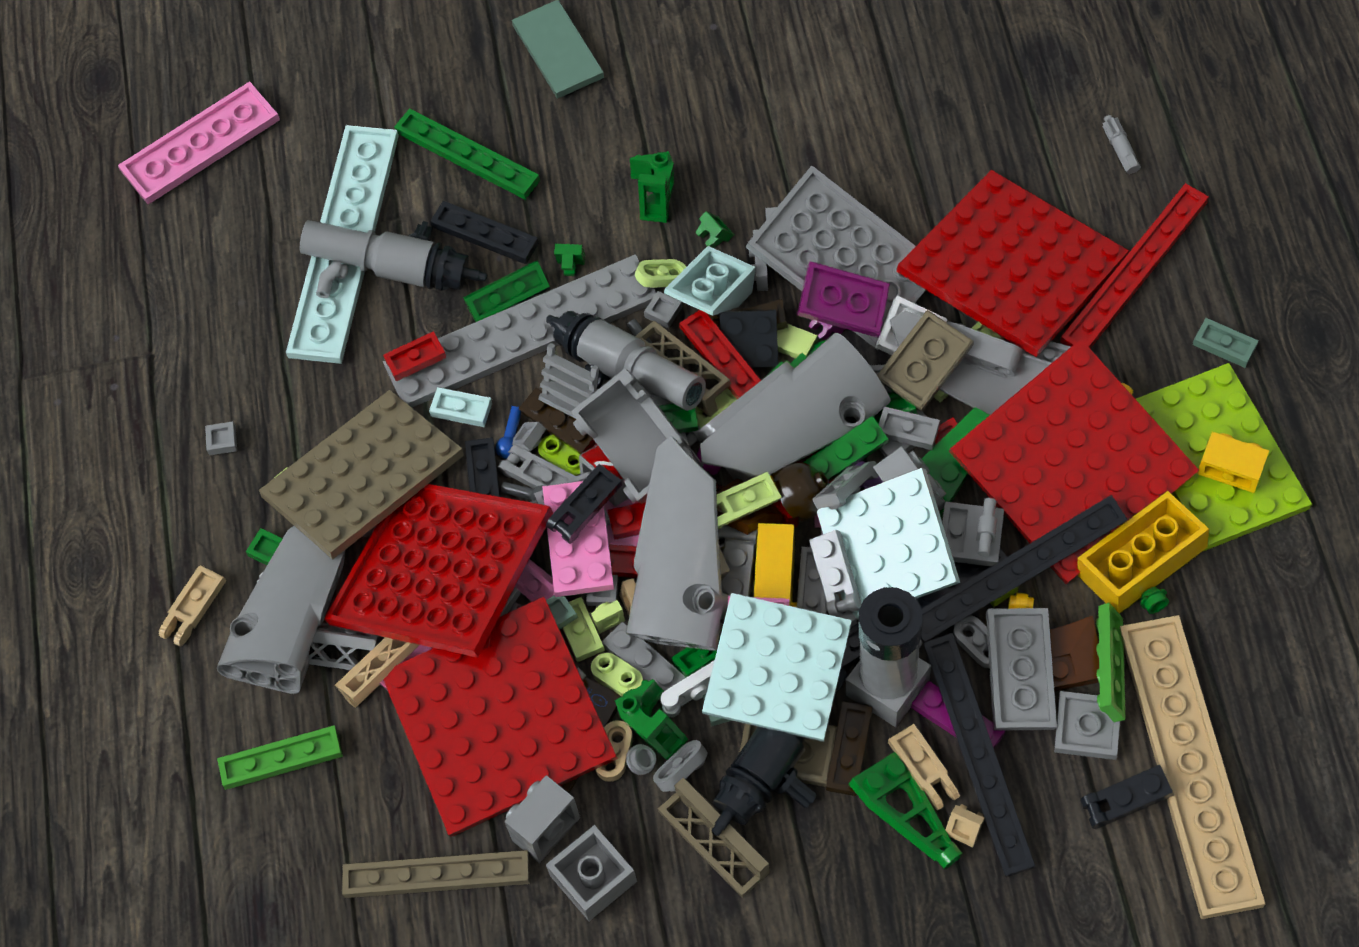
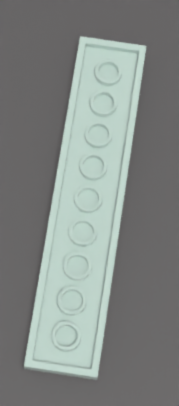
[286,125,399,364]

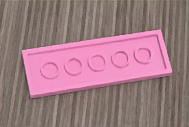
[118,81,280,205]

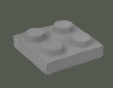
[1054,691,1120,760]

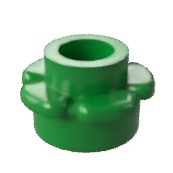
[1140,587,1169,614]

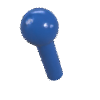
[495,406,521,459]

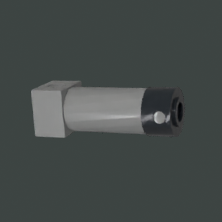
[846,587,931,727]

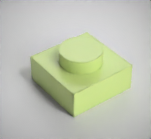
[591,600,625,634]

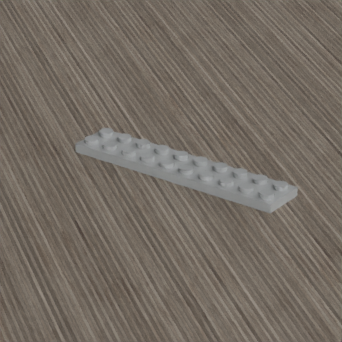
[383,254,656,408]

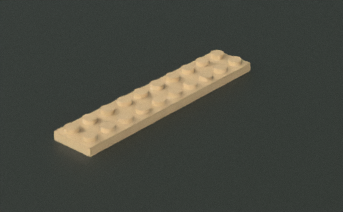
[1120,615,1265,919]

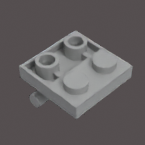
[942,498,1004,566]

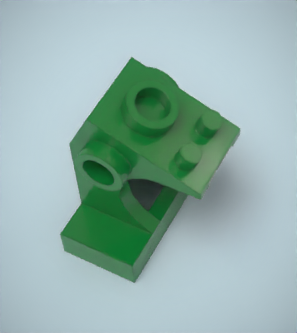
[630,151,674,223]
[615,679,688,760]

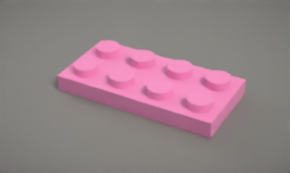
[542,481,614,597]

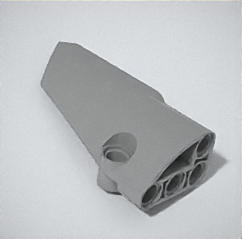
[700,333,891,477]
[217,526,345,694]

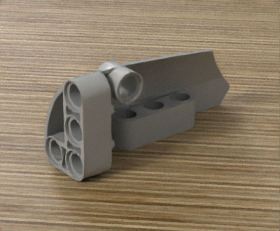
[890,311,1059,415]
[626,436,729,651]

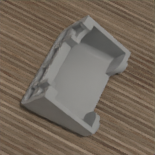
[571,368,704,504]

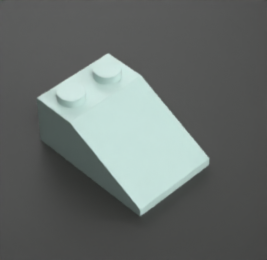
[664,246,756,316]

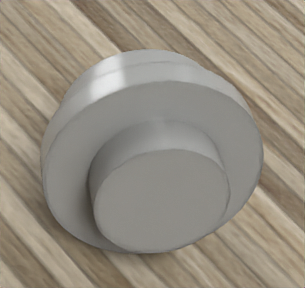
[626,744,656,775]

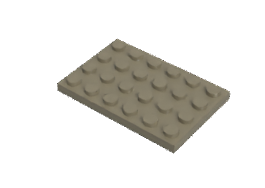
[259,390,464,560]

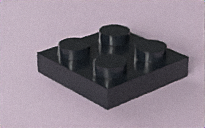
[720,309,778,368]

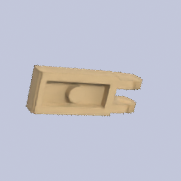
[158,565,226,647]
[888,724,960,811]

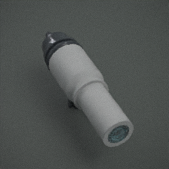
[300,220,488,291]
[546,311,706,411]

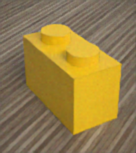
[1197,432,1269,493]

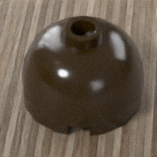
[773,463,829,523]

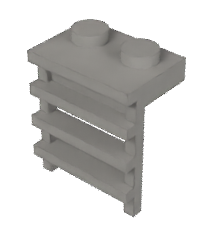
[538,343,600,418]

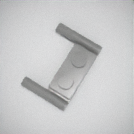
[718,526,758,597]

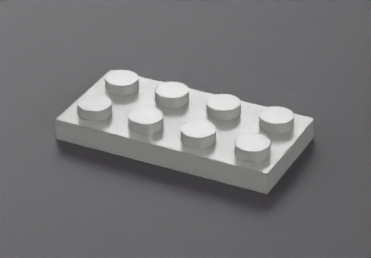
[986,608,1057,730]

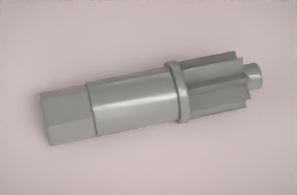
[1102,115,1141,174]

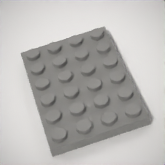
[746,166,925,350]

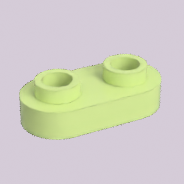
[635,259,686,288]
[591,653,643,697]

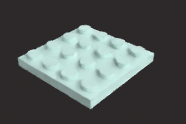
[817,468,960,620]
[702,593,852,742]

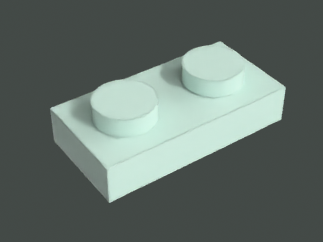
[429,387,492,427]

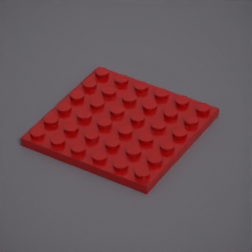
[896,170,1129,358]
[949,339,1199,584]
[324,484,553,657]
[383,596,618,837]

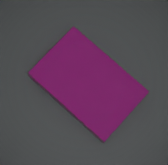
[797,261,890,338]

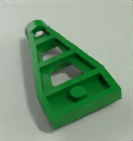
[849,752,963,870]

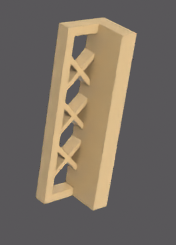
[335,637,419,708]

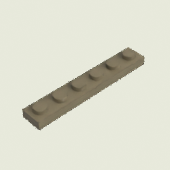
[342,850,530,898]

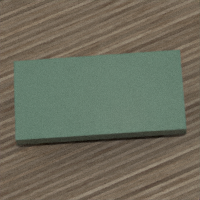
[512,0,604,99]

